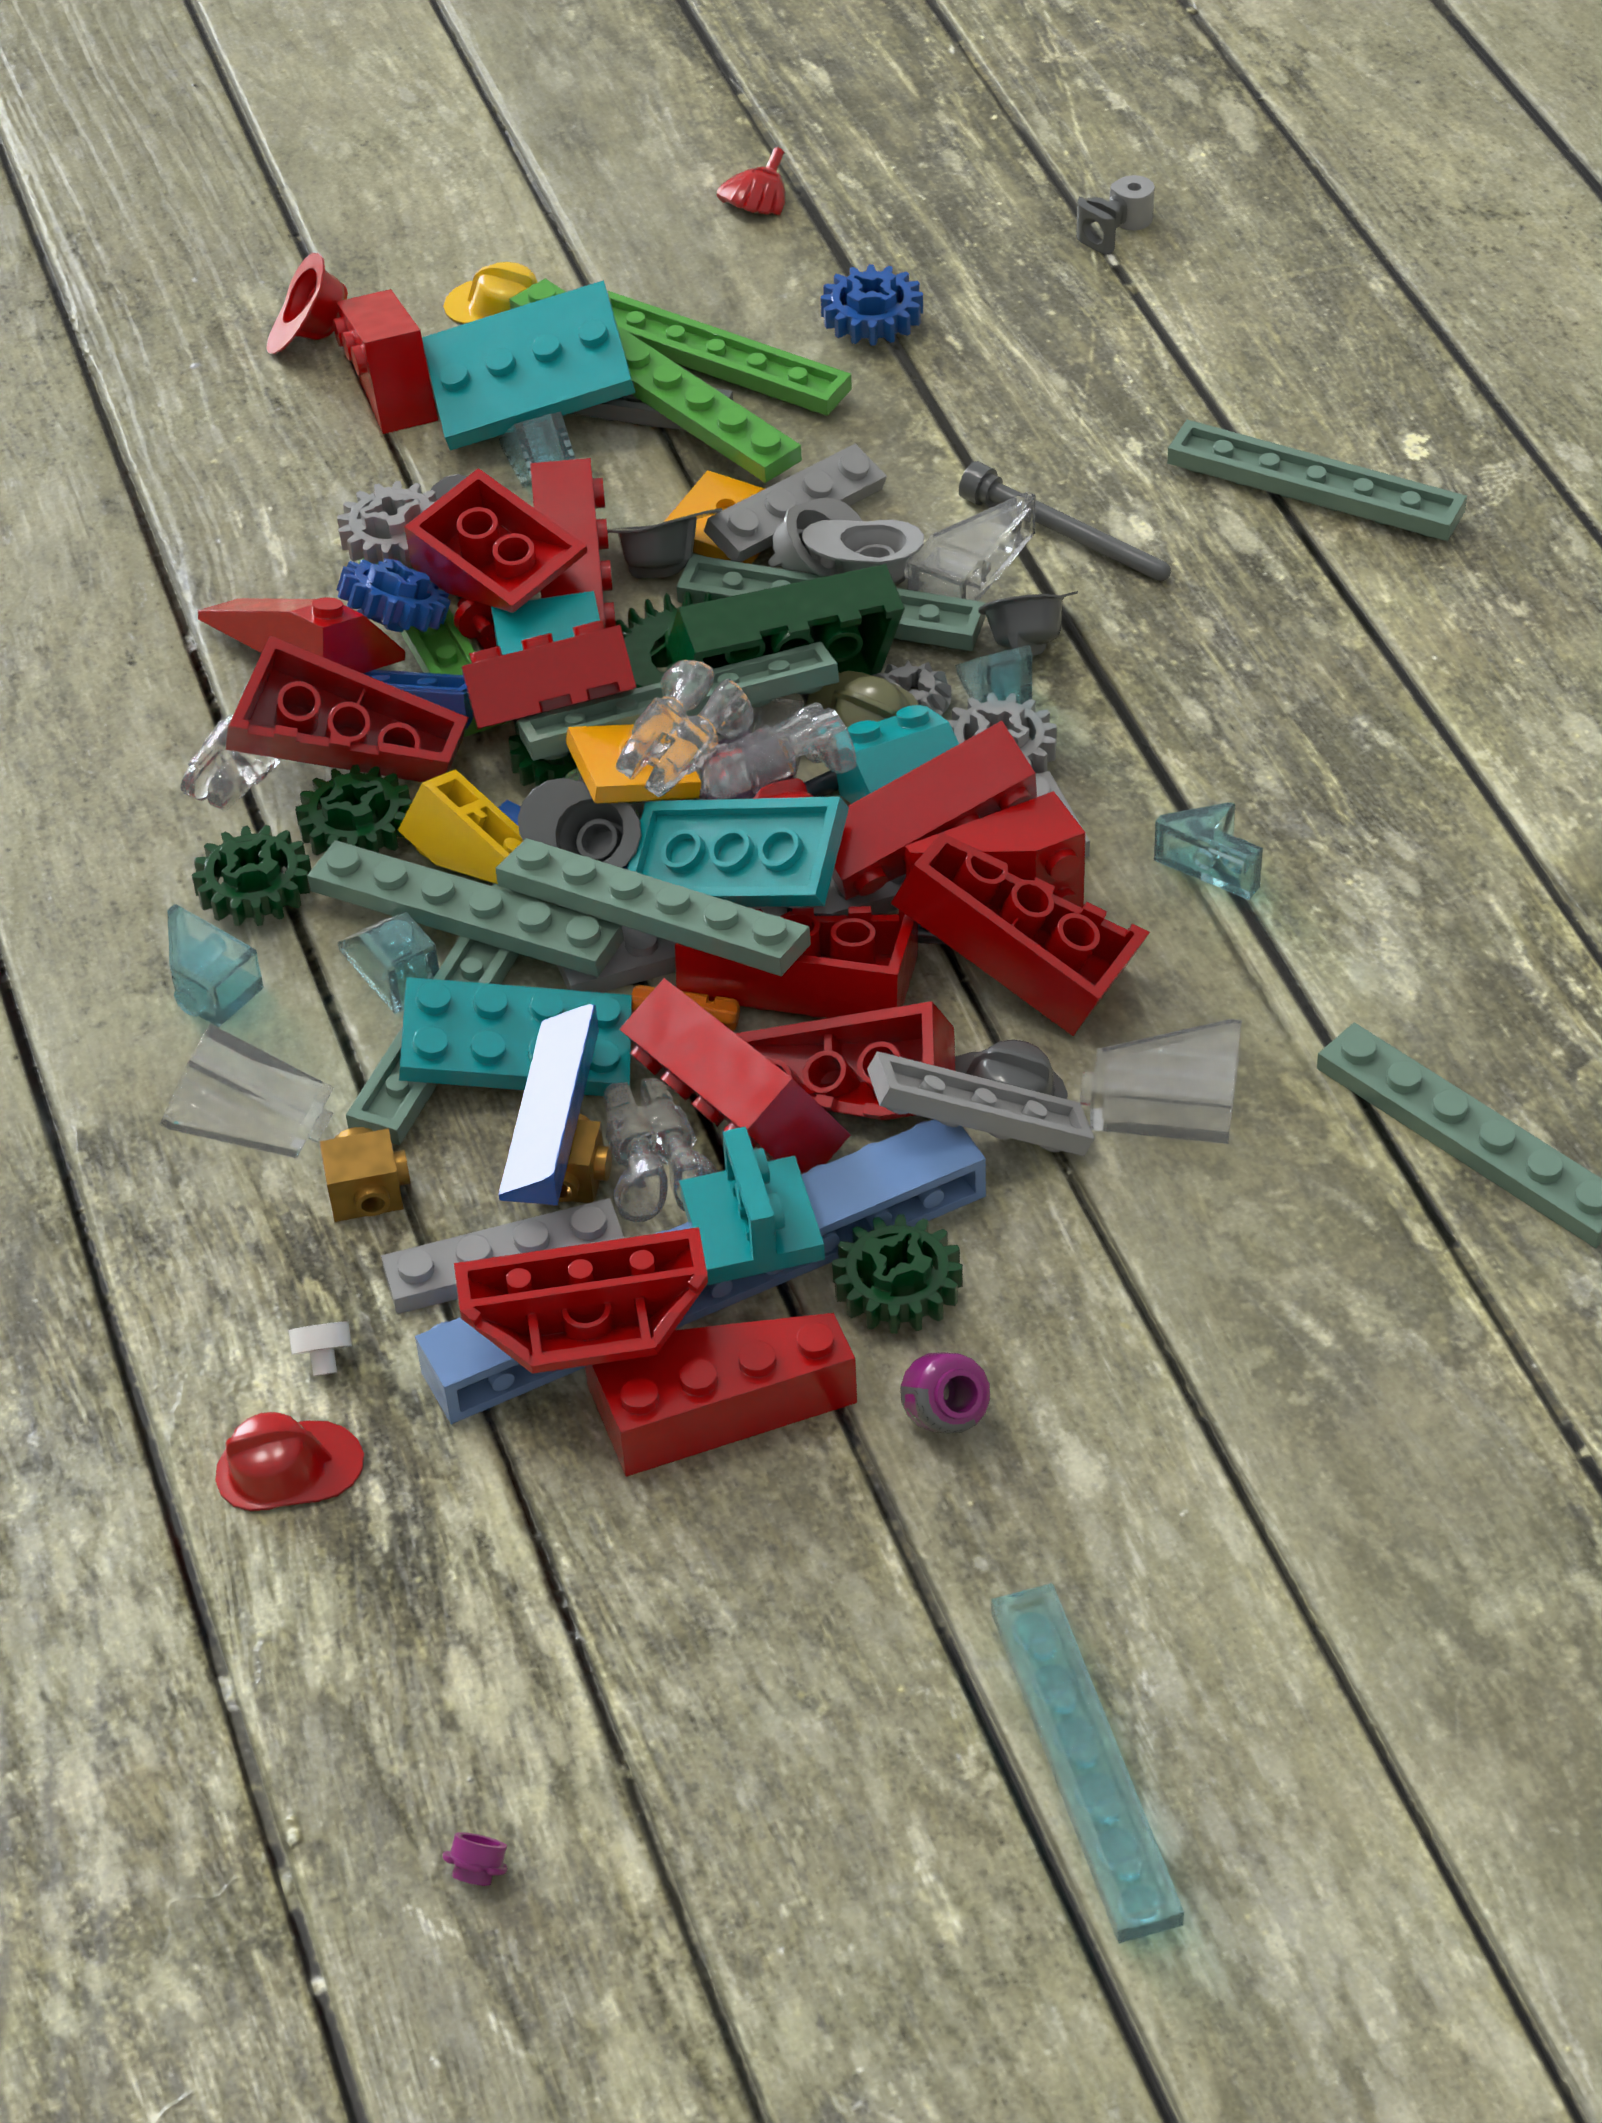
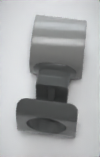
[1076,175,1155,254]

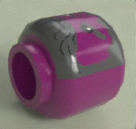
[900,1352,990,1434]

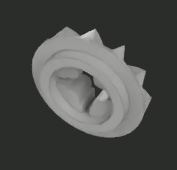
[873,660,951,716]

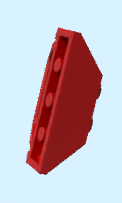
[454,1227,708,1374]

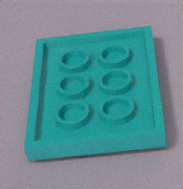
[422,280,636,451]

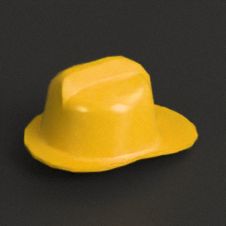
[443,262,538,324]

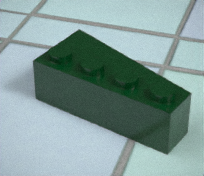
[667,564,905,677]

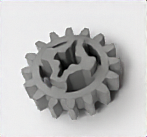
[337,481,437,568]
[947,692,1057,774]

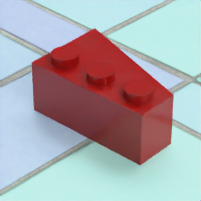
[332,289,438,434]
[461,620,636,729]

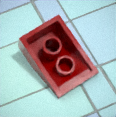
[404,468,588,613]
[905,791,1086,908]

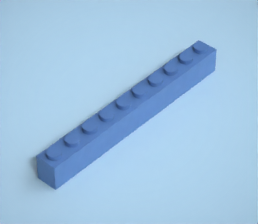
[415,1119,986,1424]

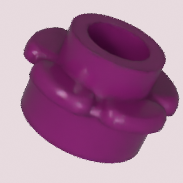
[442,1832,508,1886]

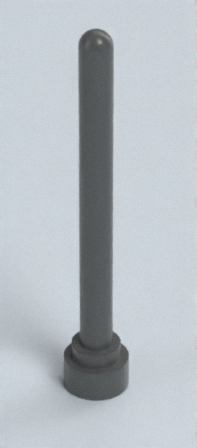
[959,461,1171,581]

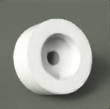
[288,1321,352,1376]

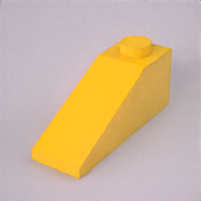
[398,769,523,884]

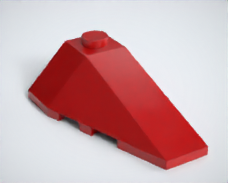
[198,597,405,673]
[735,1001,956,1120]

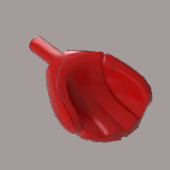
[716,147,785,215]

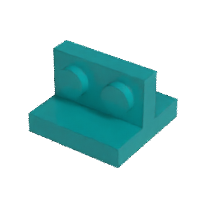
[679,1126,825,1285]

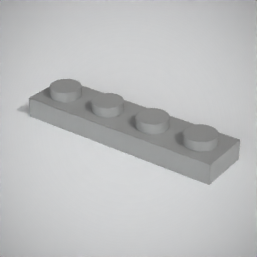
[704,443,887,562]
[867,1051,1095,1156]
[381,1198,624,1314]

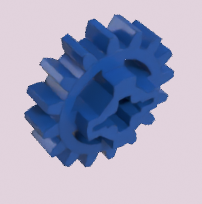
[821,264,923,345]
[336,558,451,632]

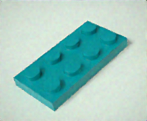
[627,797,849,907]
[399,977,632,1098]

